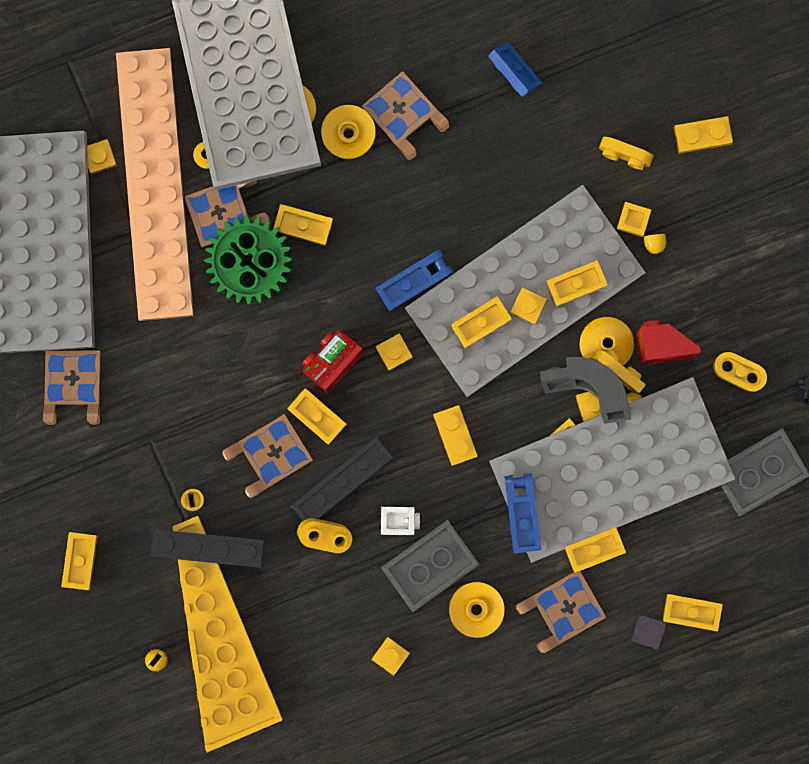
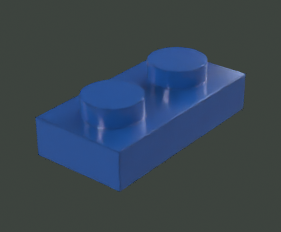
[488,42,542,97]

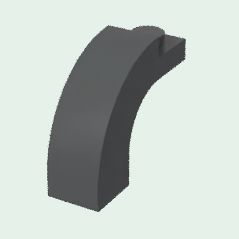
[540,357,631,424]

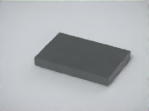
[720,428,809,517]
[381,520,480,612]

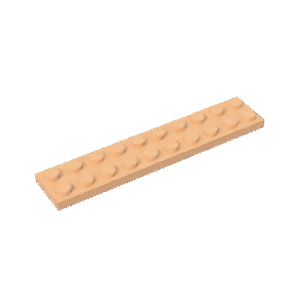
[116,48,194,321]

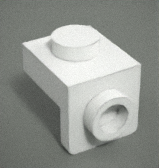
[381,507,420,535]

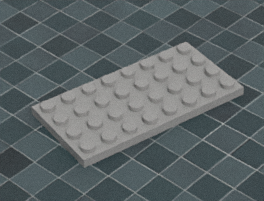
[172,0,321,190]
[0,131,95,353]
[405,185,645,397]
[489,377,735,563]

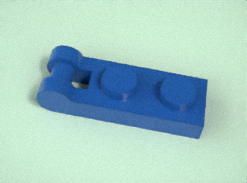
[375,249,454,312]
[504,473,541,553]

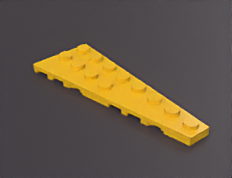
[173,516,283,752]

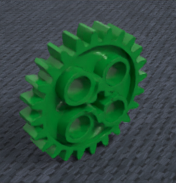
[204,215,294,304]

